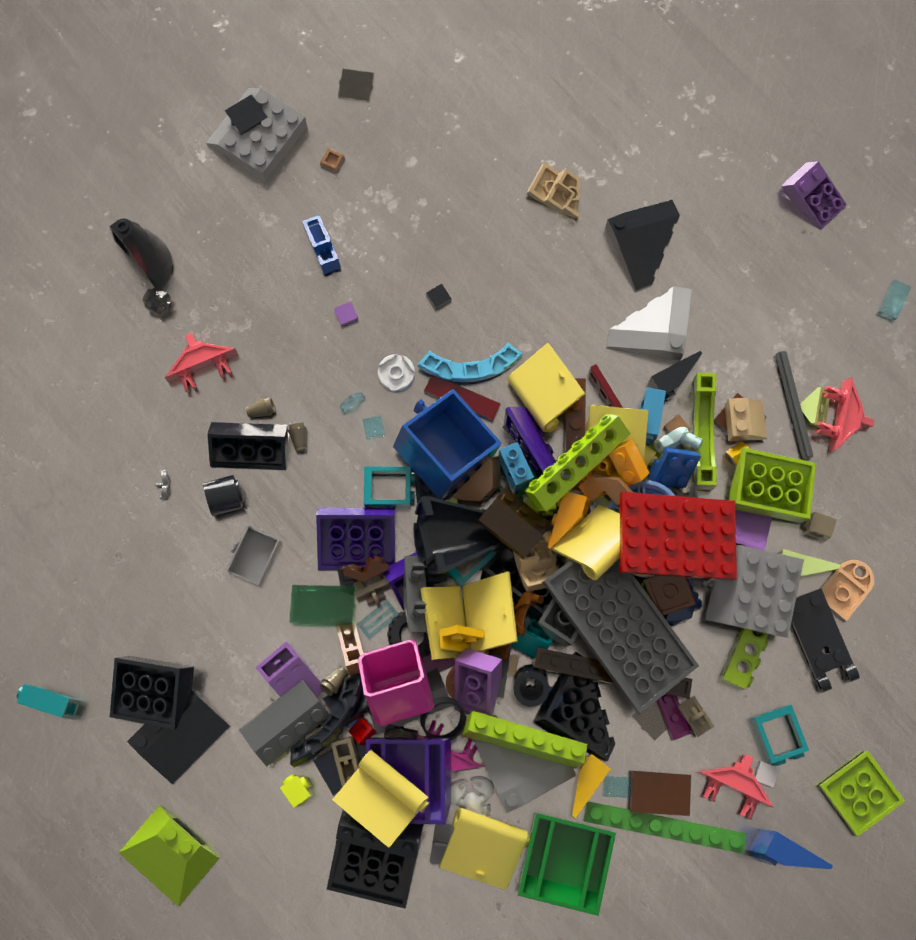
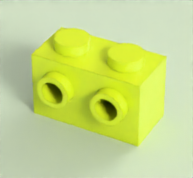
[280,775,314,808]

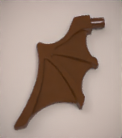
[488,592,544,662]

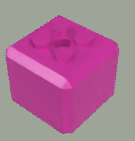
[358,640,435,726]

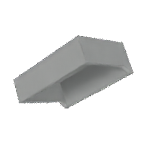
[226,525,281,587]

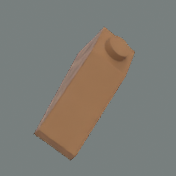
[334,613,364,676]

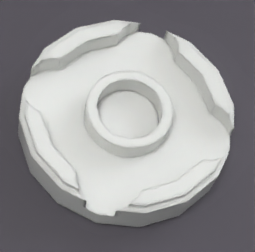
[378,354,415,392]

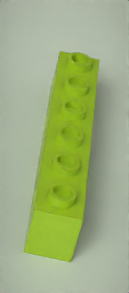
[525,414,631,512]
[720,628,768,690]

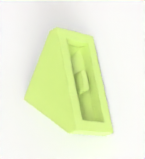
[800,387,830,429]

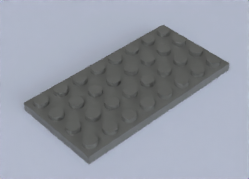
[542,559,699,714]

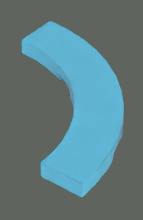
[417,343,523,382]

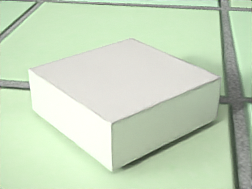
[755,761,780,788]

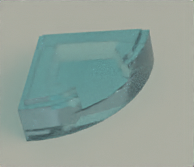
[340,392,365,412]

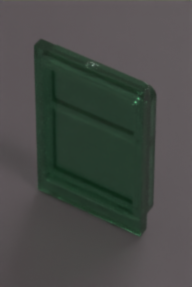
[289,585,355,625]

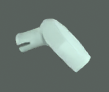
[654,427,704,453]

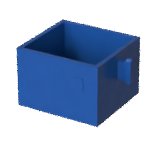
[393,389,502,499]

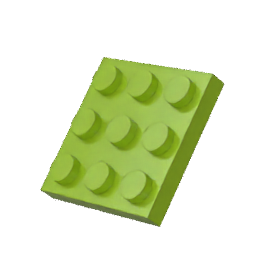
[819,751,905,837]

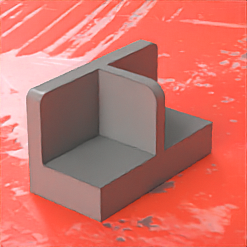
[430,823,454,865]

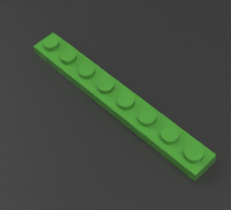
[583,801,747,854]

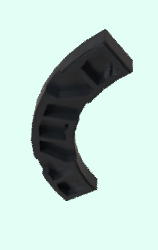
[290,673,363,768]

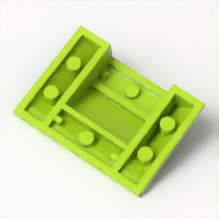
[119,805,220,907]

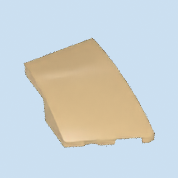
[526,163,580,219]
[513,533,558,592]

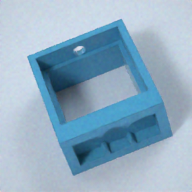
[640,387,666,445]
[498,442,534,494]

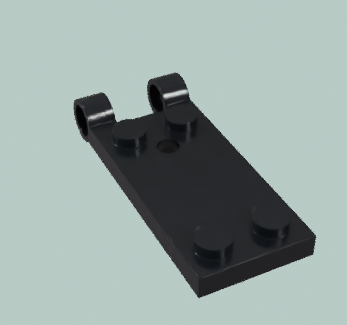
[791,588,860,693]

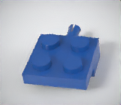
[647,447,701,489]

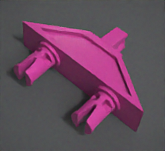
[412,720,485,773]

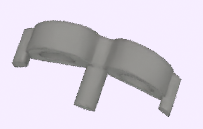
[156,470,169,499]

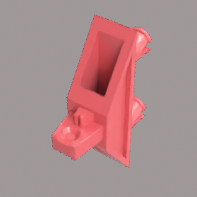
[165,333,238,392]
[816,377,874,452]
[698,755,774,820]

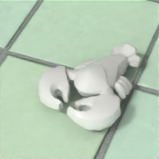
[451,776,494,816]

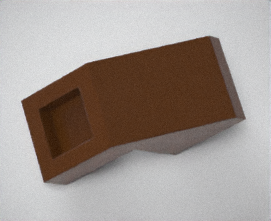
[342,555,390,582]

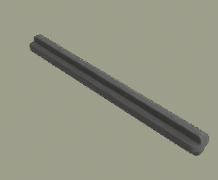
[776,351,813,459]

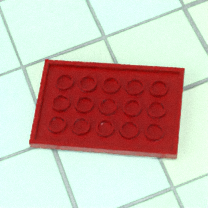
[620,492,737,580]

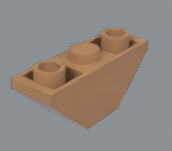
[452,456,500,501]

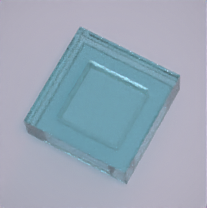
[363,416,385,439]

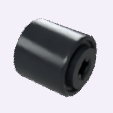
[203,475,244,516]
[513,664,550,707]

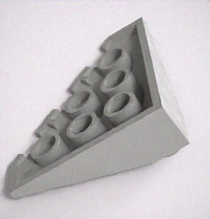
[606,286,692,360]
[473,739,576,813]

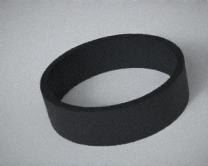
[420,697,466,740]

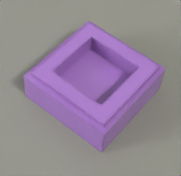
[334,301,358,327]

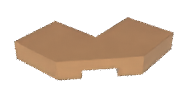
[579,474,633,506]

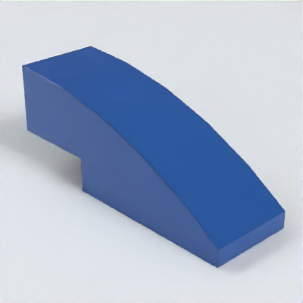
[302,215,341,274]

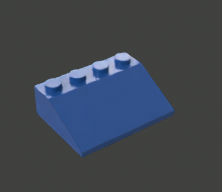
[748,829,833,869]

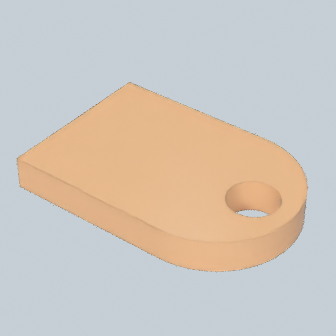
[821,560,874,622]

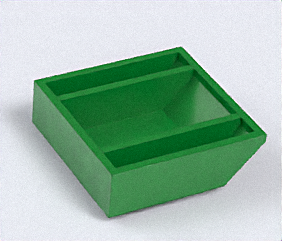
[518,813,616,916]

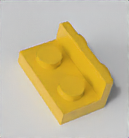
[439,625,484,653]

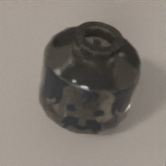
[143,287,172,315]

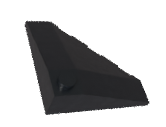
[605,200,680,292]
[534,652,615,762]

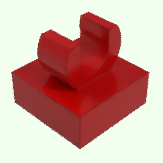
[348,716,376,746]

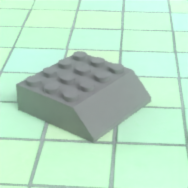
[206,88,307,182]
[705,545,804,638]

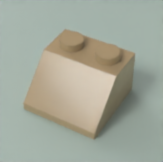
[725,398,767,442]

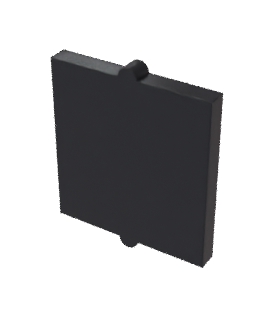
[225,94,267,135]

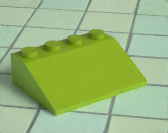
[729,447,816,523]

